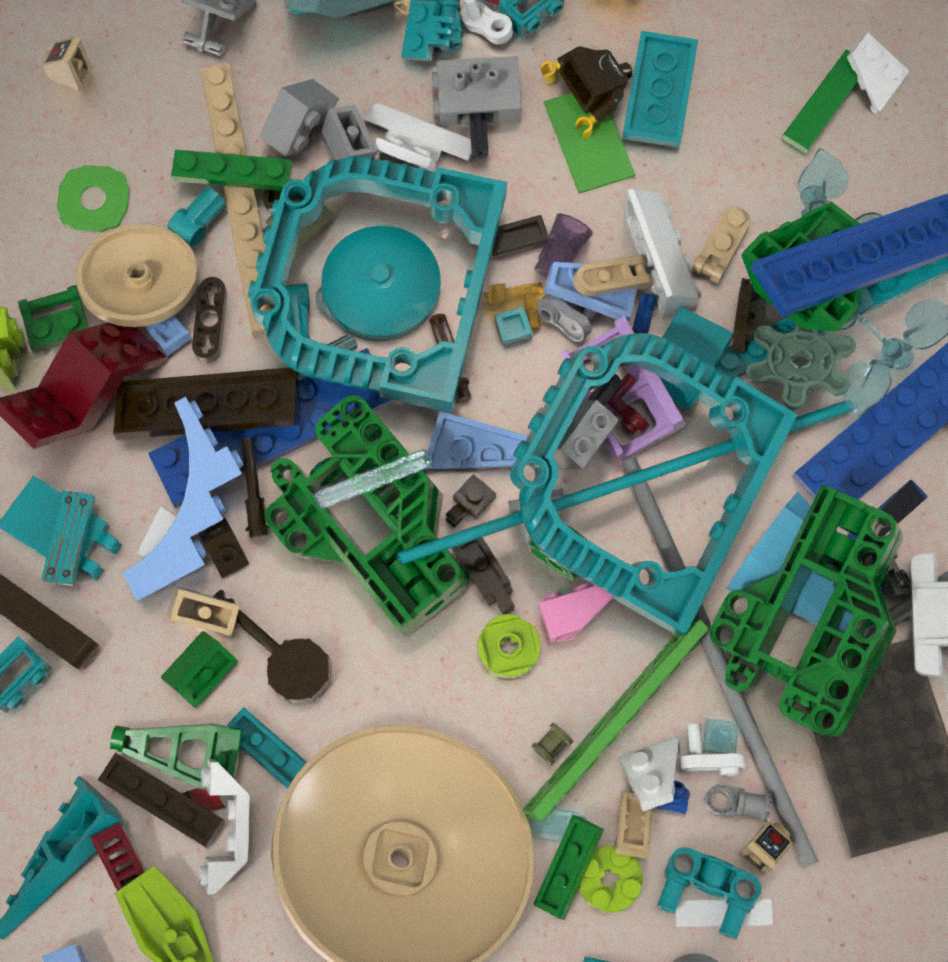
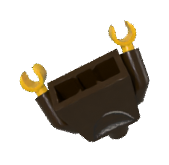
[540,46,633,139]

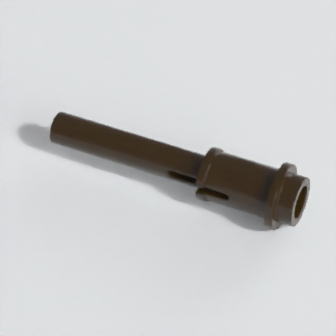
[241,437,270,537]

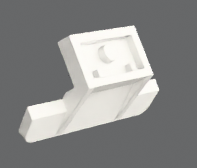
[363,104,472,172]
[909,553,948,677]

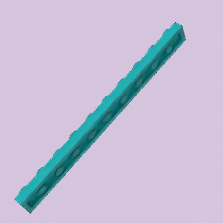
[715,257,948,378]

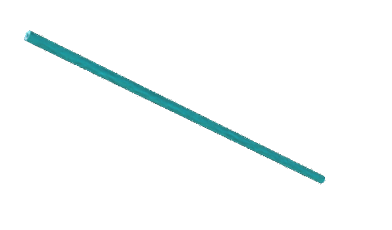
[397,399,854,565]

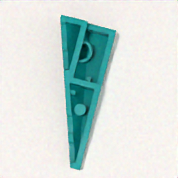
[0,776,125,939]

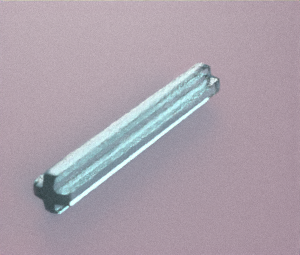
[314,449,432,509]

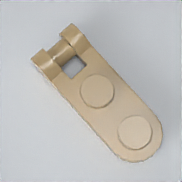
[691,207,750,284]
[573,255,654,296]

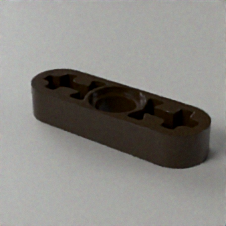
[192,277,227,363]

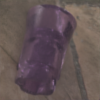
[534,213,593,280]

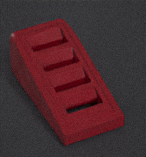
[90,821,147,891]

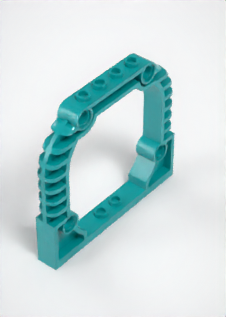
[248,156,507,413]
[510,333,798,635]

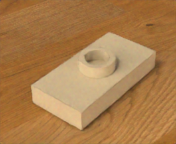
[615,791,652,858]

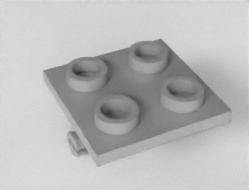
[181,0,257,56]

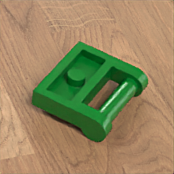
[18,285,89,353]

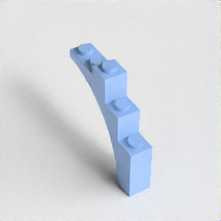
[122,397,244,601]

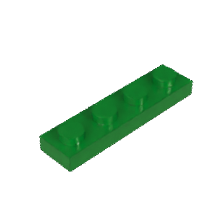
[171,149,293,191]

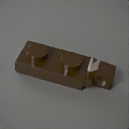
[732,278,760,353]
[452,537,515,615]

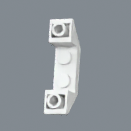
[199,759,250,895]

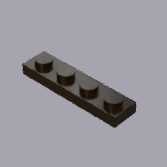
[98,752,225,848]

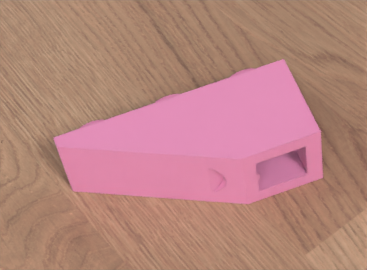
[538,583,615,644]

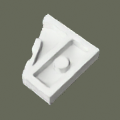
[847,33,910,114]
[619,737,680,812]

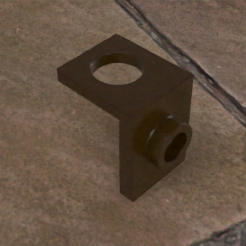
[198,517,249,578]

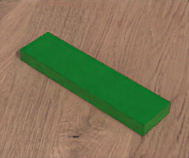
[782,49,858,154]

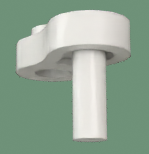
[461,0,514,44]
[680,724,745,777]

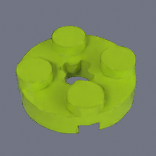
[478,614,541,679]
[578,846,643,913]

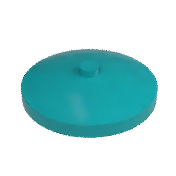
[322,226,441,340]

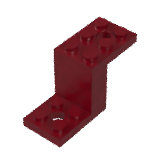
[0,323,167,449]

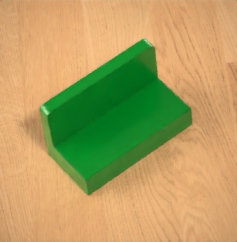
[161,631,238,708]

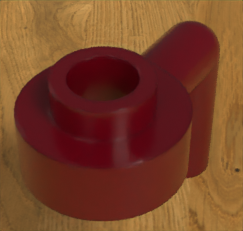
[607,373,650,435]

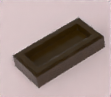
[492,215,550,260]

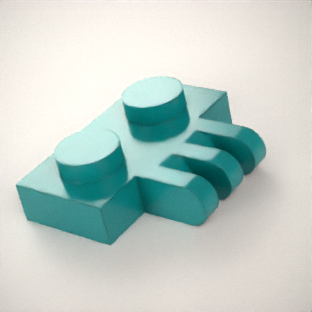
[401,0,454,61]

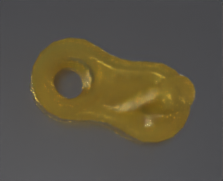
[483,282,544,328]

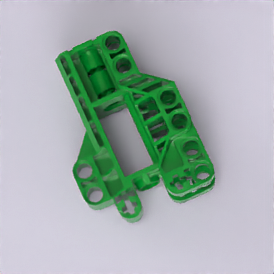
[265,395,469,636]
[709,485,903,738]

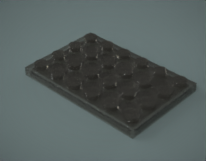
[802,638,948,858]

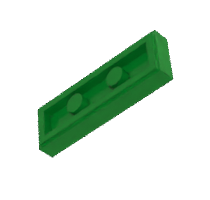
[533,814,604,920]

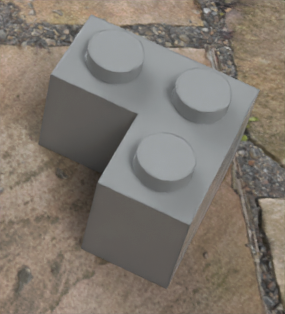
[259,79,339,157]

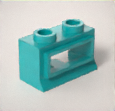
[499,0,564,38]
[0,636,52,713]

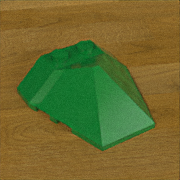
[741,201,863,332]

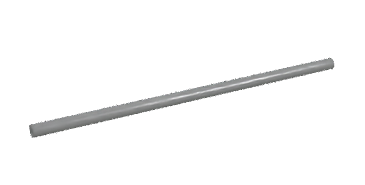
[622,458,818,868]

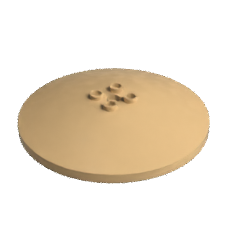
[271,725,534,962]

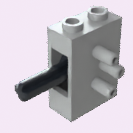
[432,56,522,159]
[536,374,621,469]

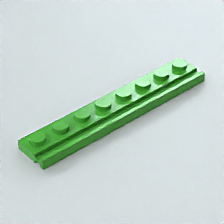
[522,620,709,821]

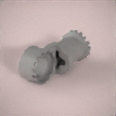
[704,784,772,822]

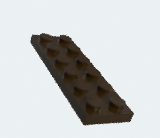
[113,367,299,440]

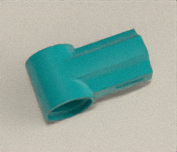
[167,187,227,247]
[285,283,310,339]

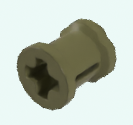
[531,722,574,766]

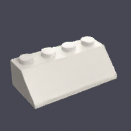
[624,188,701,320]

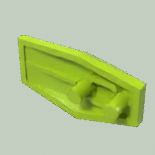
[114,865,215,962]

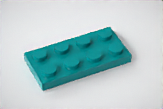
[622,31,698,148]

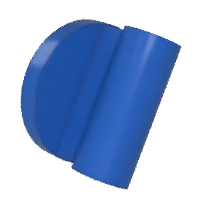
[655,780,690,815]

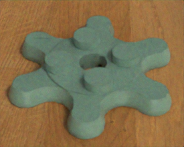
[746,324,856,410]

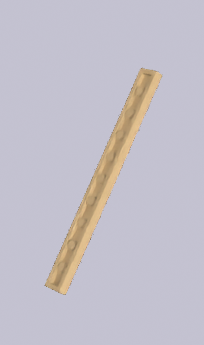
[200,63,274,336]

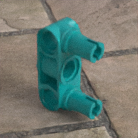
[657,847,762,940]

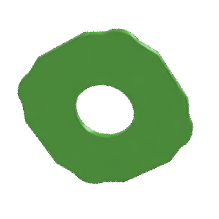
[57,165,130,232]

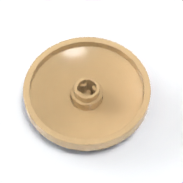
[76,224,198,327]

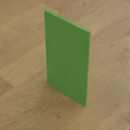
[544,93,635,194]

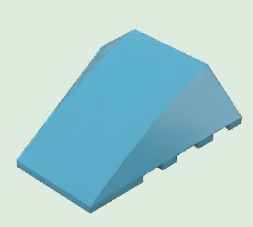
[726,492,883,633]

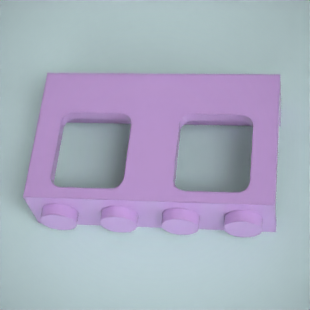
[561,316,687,462]

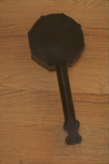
[213,590,331,703]

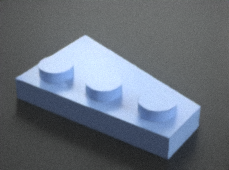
[544,262,637,321]
[422,411,528,471]

